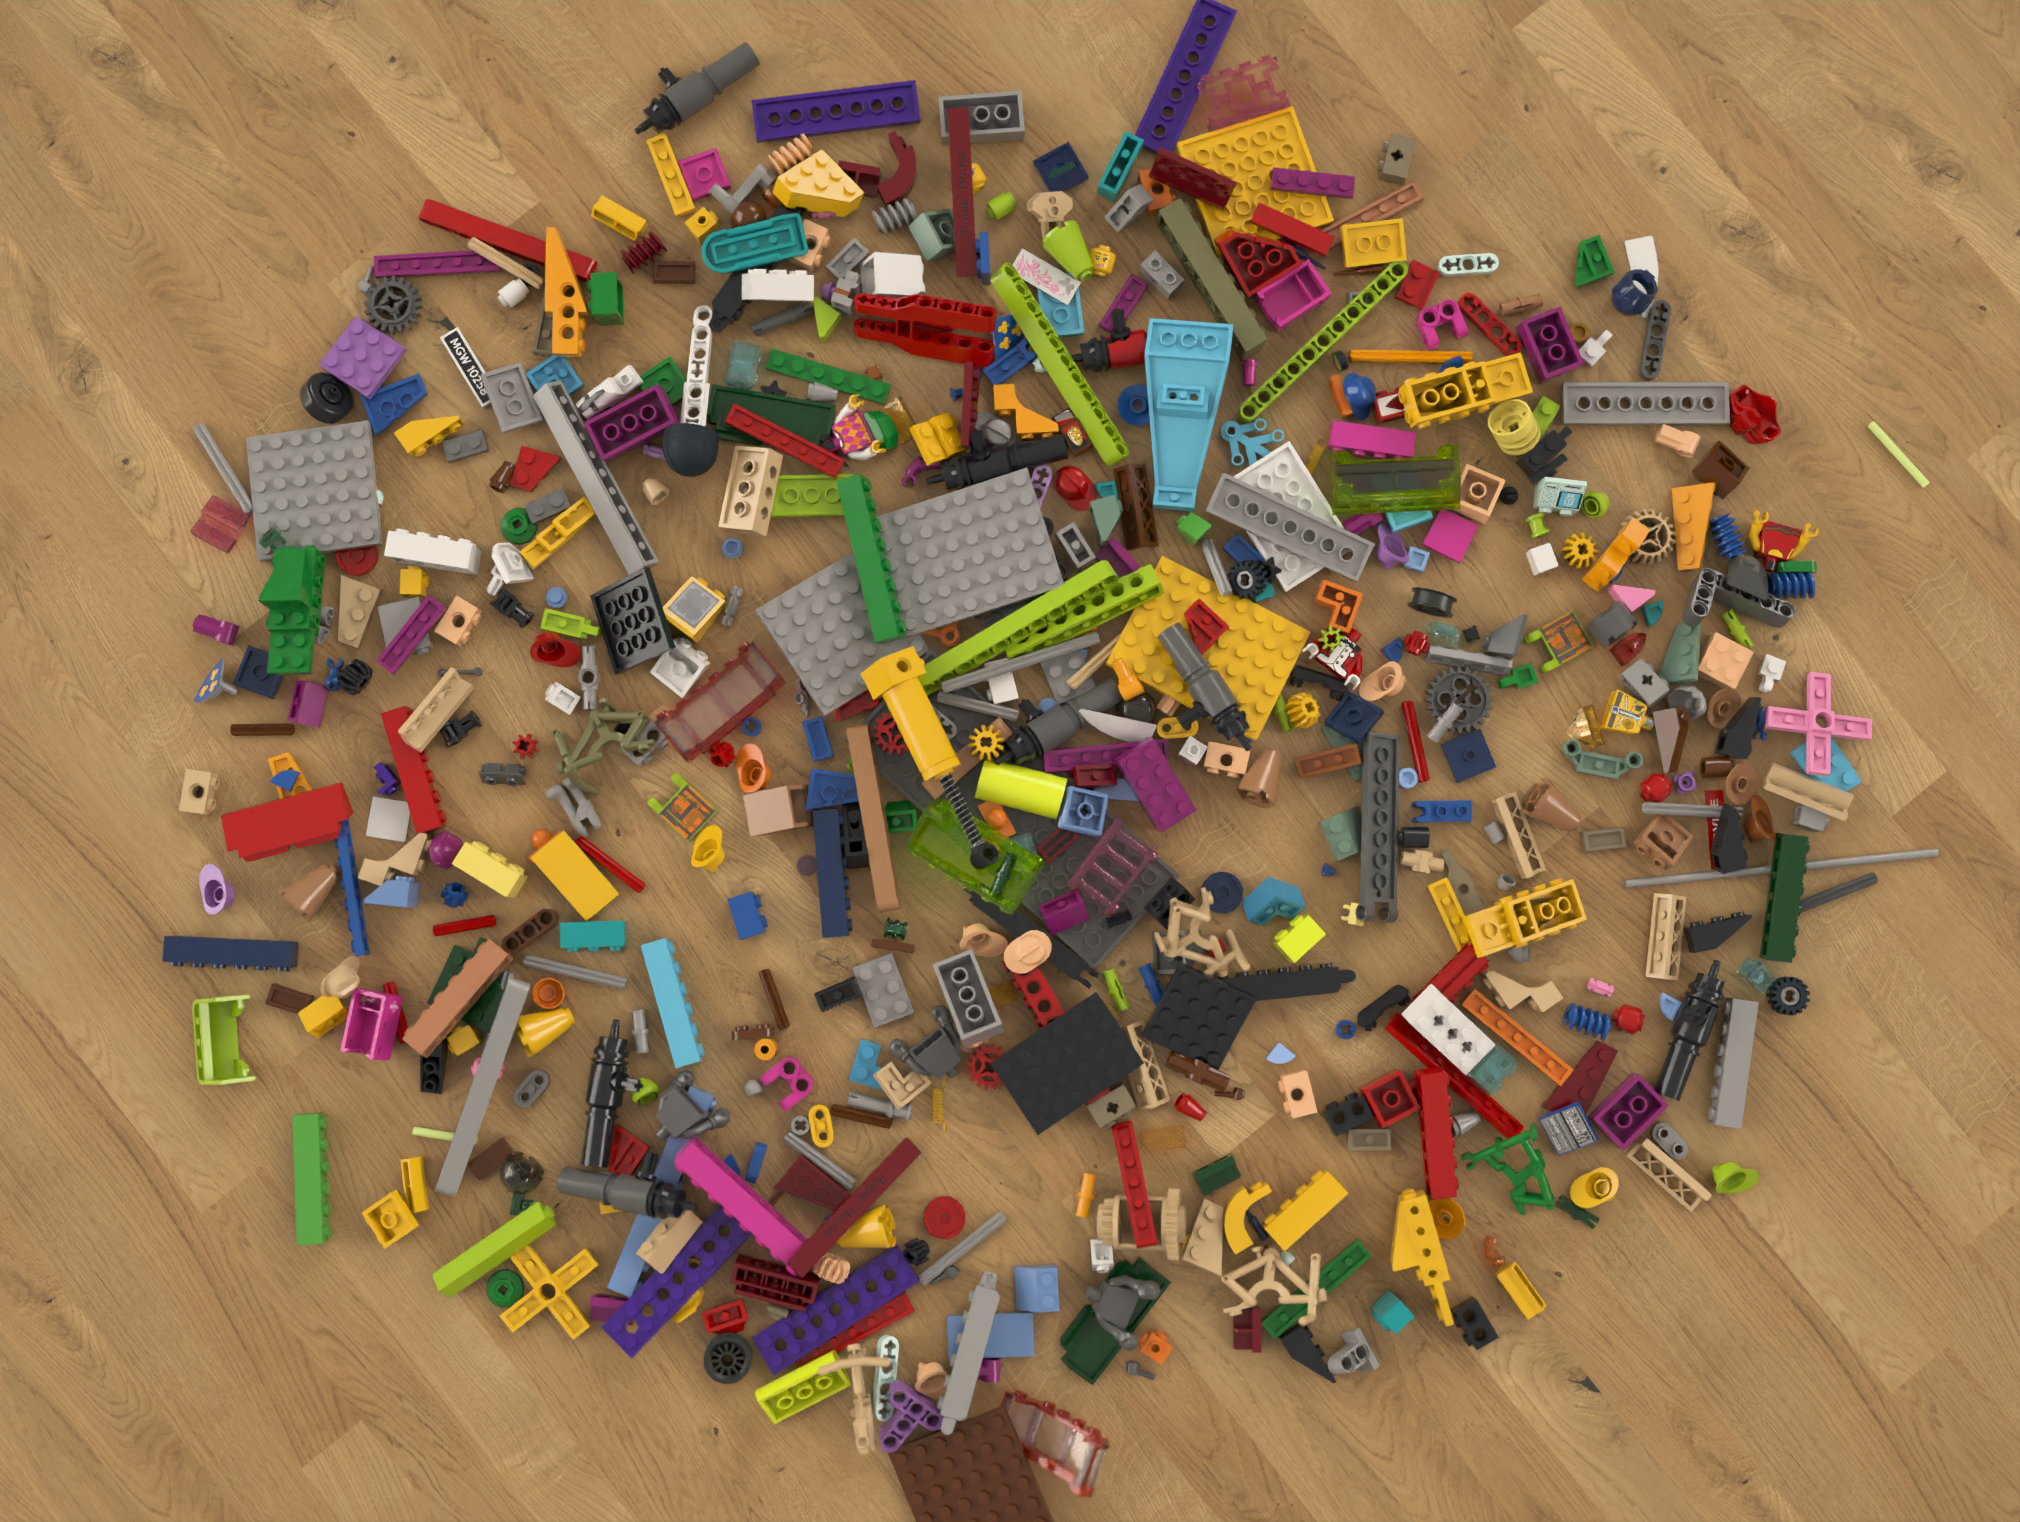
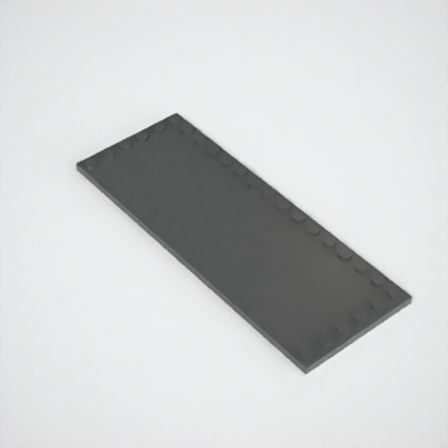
[846,649,1179,969]

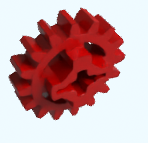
[873,712,909,755]
[967,1043,1006,1090]

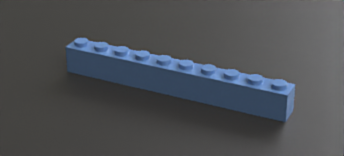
[607,1085,717,1297]

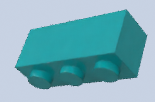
[1097,131,1144,202]
[560,921,627,952]
[1370,1290,1415,1334]

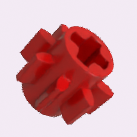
[1403,631,1431,656]
[512,734,539,760]
[708,741,736,768]

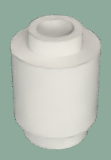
[497,278,530,308]

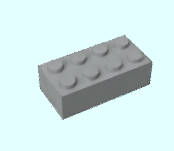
[939,91,1025,146]
[932,949,1004,1048]

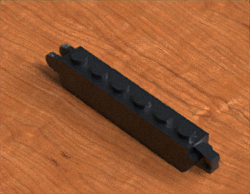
[708,206,805,334]
[963,883,1100,989]
[1215,963,1356,1001]

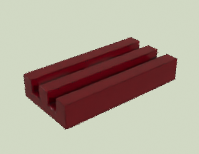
[1035,828,1081,864]

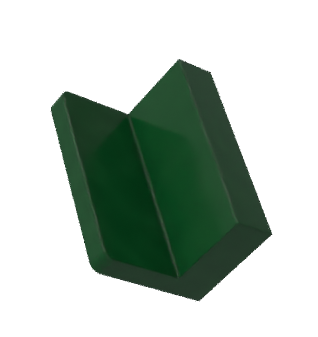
[1192,1153,1241,1195]

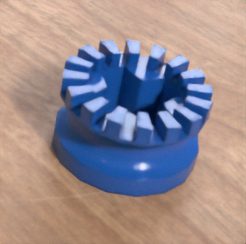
[742,717,762,736]
[1335,1020,1356,1039]

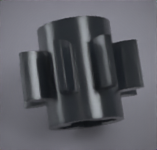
[903,1238,930,1266]

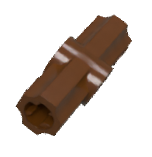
[1165,1051,1231,1093]

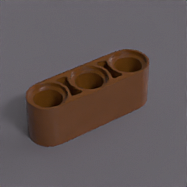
[502,909,559,954]

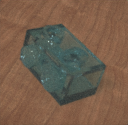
[725,340,762,390]
[1467,1044,1519,1094]

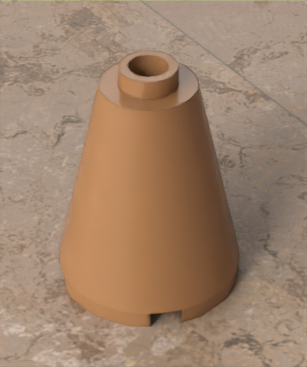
[1235,747,1282,808]
[1521,778,1581,831]
[278,864,339,922]

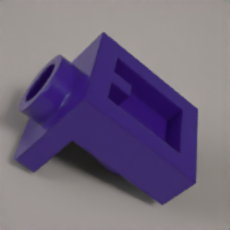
[374,762,401,796]

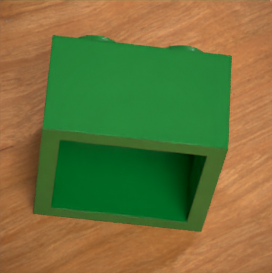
[588,272,624,326]

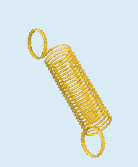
[1305,438,1327,476]
[932,1077,945,1133]

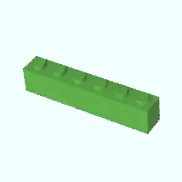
[292,1112,332,1245]

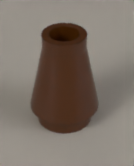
[489,461,515,493]

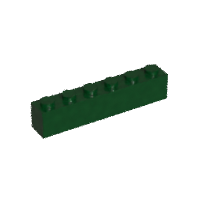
[1759,833,1810,963]

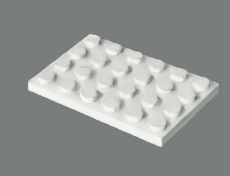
[1228,441,1350,592]

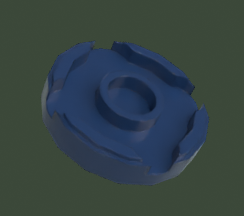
[1201,872,1243,913]

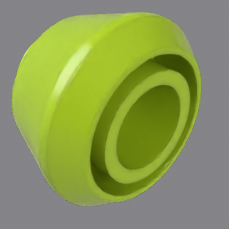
[1581,491,1609,519]
[632,1078,660,1105]

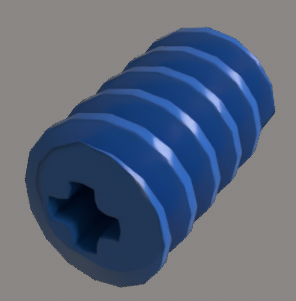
[1709,513,1747,560]
[1768,573,1815,599]
[1562,1003,1611,1041]

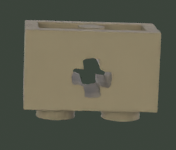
[1377,133,1416,185]
[1086,1083,1136,1129]

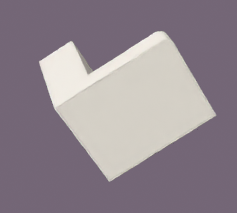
[1526,543,1559,576]

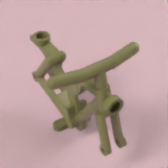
[551,698,656,796]

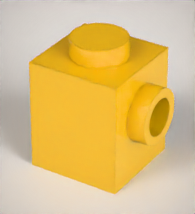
[685,207,719,244]
[400,566,430,598]
[447,1024,484,1056]

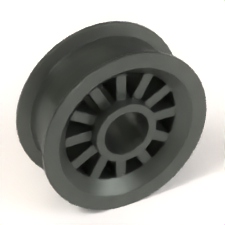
[1408,587,1457,618]
[704,1332,752,1384]

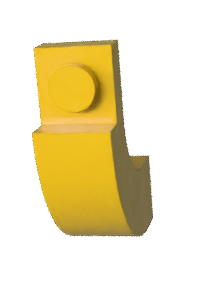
[1223,1181,1272,1255]

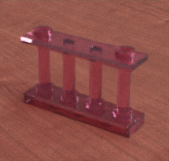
[1066,817,1158,916]

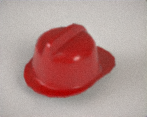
[1053,466,1098,511]
[530,632,581,667]

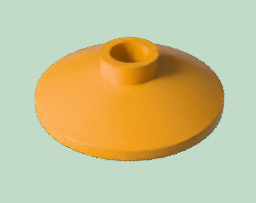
[1428,1198,1465,1239]

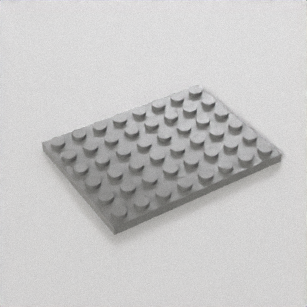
[877,468,1064,639]

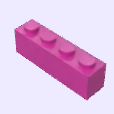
[1327,421,1416,463]

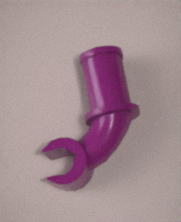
[902,456,940,488]

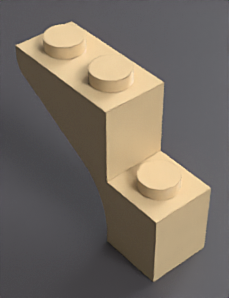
[358,833,433,886]
[1481,970,1563,1013]

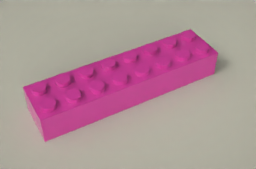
[674,1137,808,1276]

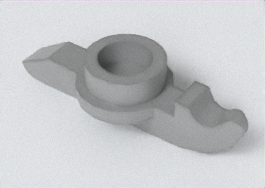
[794,678,811,717]

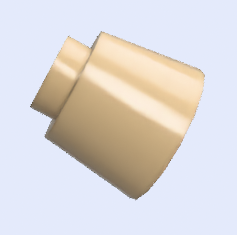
[642,478,669,505]

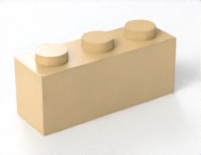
[636,1209,703,1274]

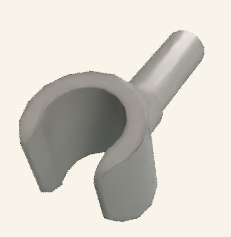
[358,265,374,294]

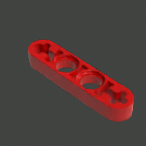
[1458,293,1522,356]

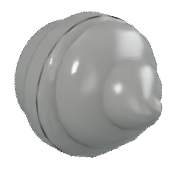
[1508,945,1530,963]

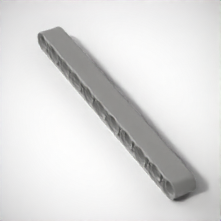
[434,977,531,1197]

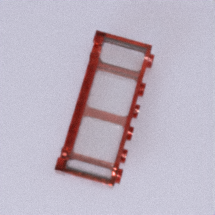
[654,641,787,763]
[1000,1390,1110,1497]

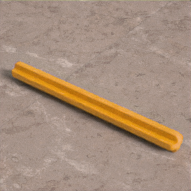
[1349,350,1473,364]

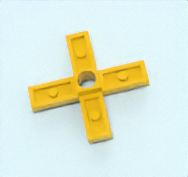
[500,1244,599,1340]

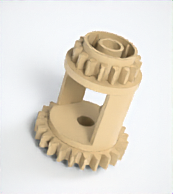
[1097,1189,1186,1260]

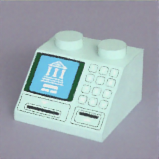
[1533,477,1587,517]

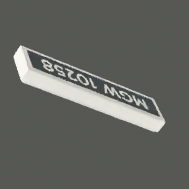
[440,327,491,409]

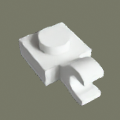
[1579,330,1612,368]
[1757,654,1786,693]

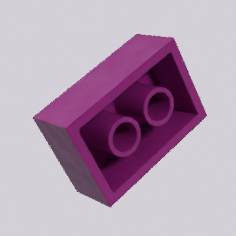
[1516,307,1584,384]
[1587,1073,1669,1150]

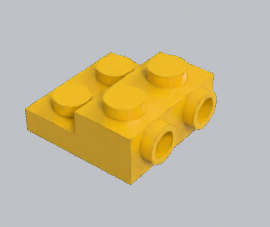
[909,412,967,466]
[362,1190,419,1249]

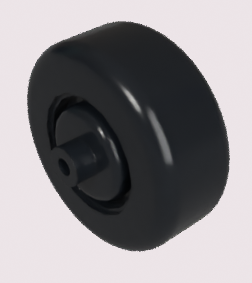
[300,372,353,424]

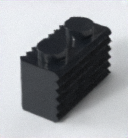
[814,976,862,1012]

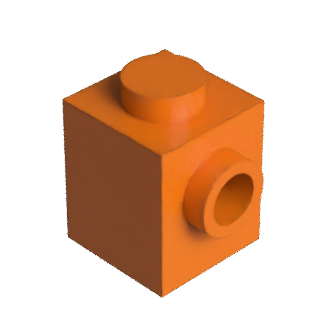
[1139,1329,1173,1365]

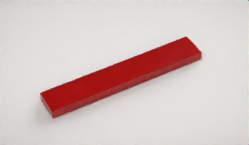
[724,404,846,479]
[1112,1121,1158,1249]
[796,1291,915,1368]

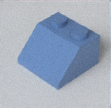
[364,876,420,908]
[1014,1264,1060,1312]

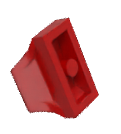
[701,1298,749,1335]

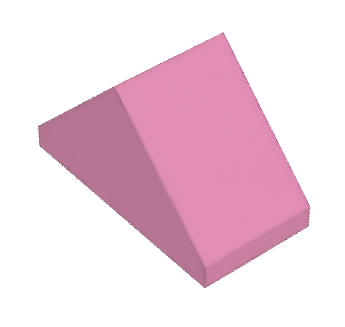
[1608,585,1656,613]

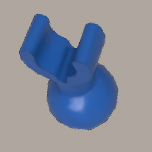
[325,658,344,691]
[1752,707,1767,740]

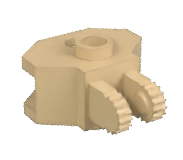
[1027,191,1073,238]

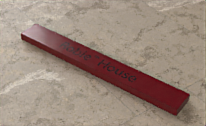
[948,107,977,277]
[786,1137,921,1278]

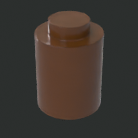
[1700,756,1735,778]

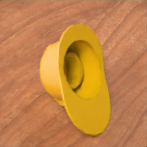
[691,825,725,873]
[1570,1167,1619,1208]

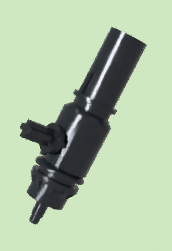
[926,429,1068,490]
[1654,960,1725,1101]
[580,1019,643,1168]

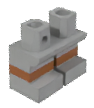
[831,270,861,319]

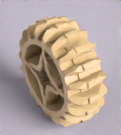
[1618,509,1676,565]

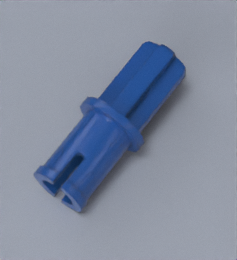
[1138,963,1163,1005]

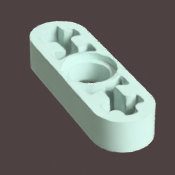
[1437,253,1499,277]

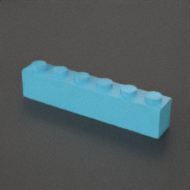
[641,938,705,1068]

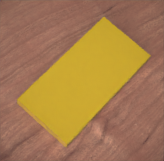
[531,830,619,921]

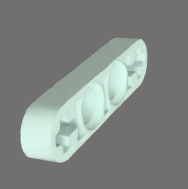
[872,1335,899,1422]

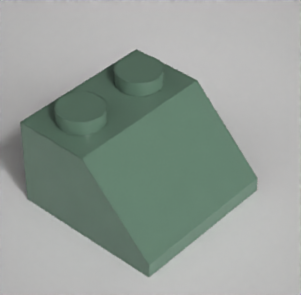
[908,209,955,262]
[1089,495,1123,549]
[1318,806,1362,861]

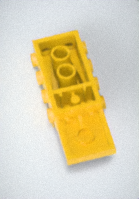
[1398,353,1533,430]
[1464,878,1587,958]
[1390,1188,1454,1326]

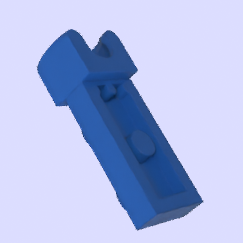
[983,338,1038,385]
[1412,800,1472,823]

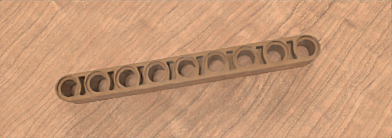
[847,723,901,913]

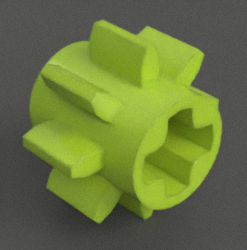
[1318,625,1345,652]

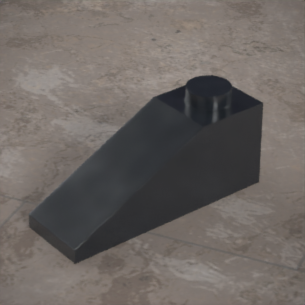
[842,801,869,869]

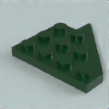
[427,937,504,1034]

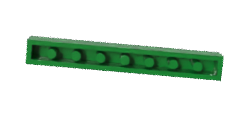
[836,474,906,644]

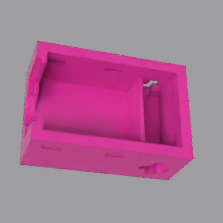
[1254,259,1332,333]
[340,988,403,1060]

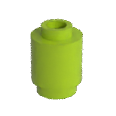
[985,191,1017,221]

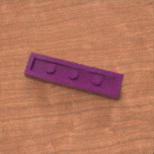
[1270,167,1355,199]
[376,594,447,675]

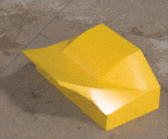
[671,1288,704,1323]

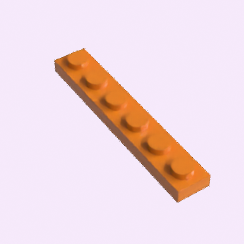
[1460,988,1574,1086]

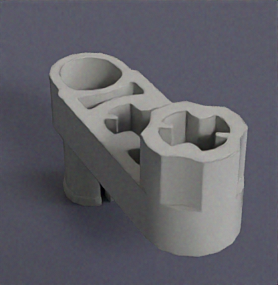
[708,163,777,215]

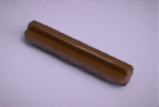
[230,724,295,736]
[759,969,790,1030]
[830,1104,893,1129]

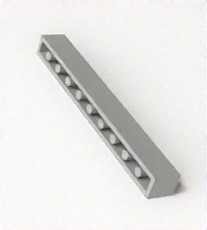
[533,380,659,575]

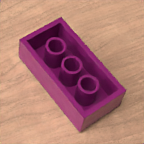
[584,384,680,462]
[1113,737,1197,833]

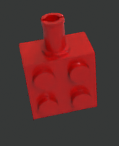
[1358,1069,1421,1128]

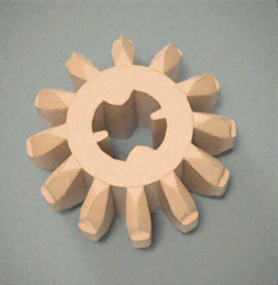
[813,1252,850,1284]

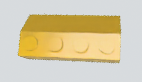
[1262,1169,1348,1251]

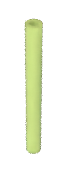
[1867,421,1930,488]

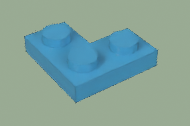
[526,355,584,396]
[849,1039,884,1091]

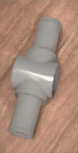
[578,646,601,710]

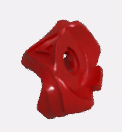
[1729,384,1781,444]

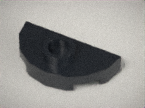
[1529,454,1568,485]

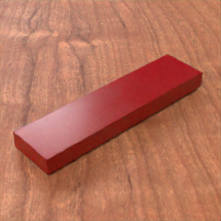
[1250,202,1335,257]

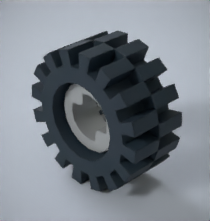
[1227,560,1268,599]
[1766,977,1810,1015]

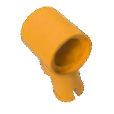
[1111,657,1145,701]

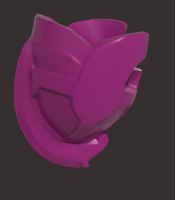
[429,830,464,869]

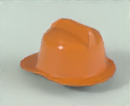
[736,744,771,793]

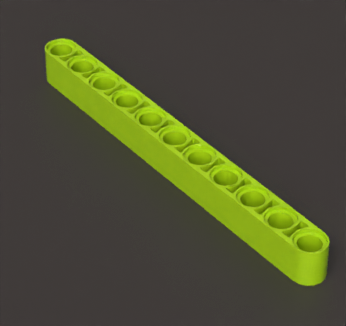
[1238,260,1408,424]
[990,262,1129,466]
[919,560,1119,696]

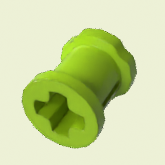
[1525,513,1550,539]

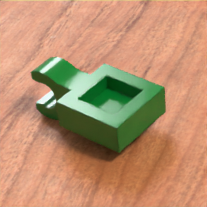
[1497,663,1538,690]

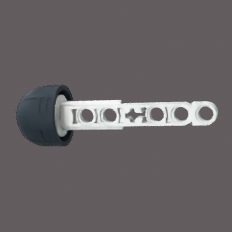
[663,305,719,477]

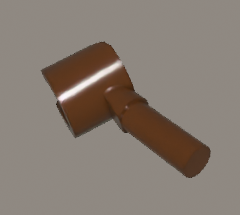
[1215,1087,1245,1100]

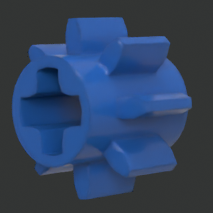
[440,882,469,908]

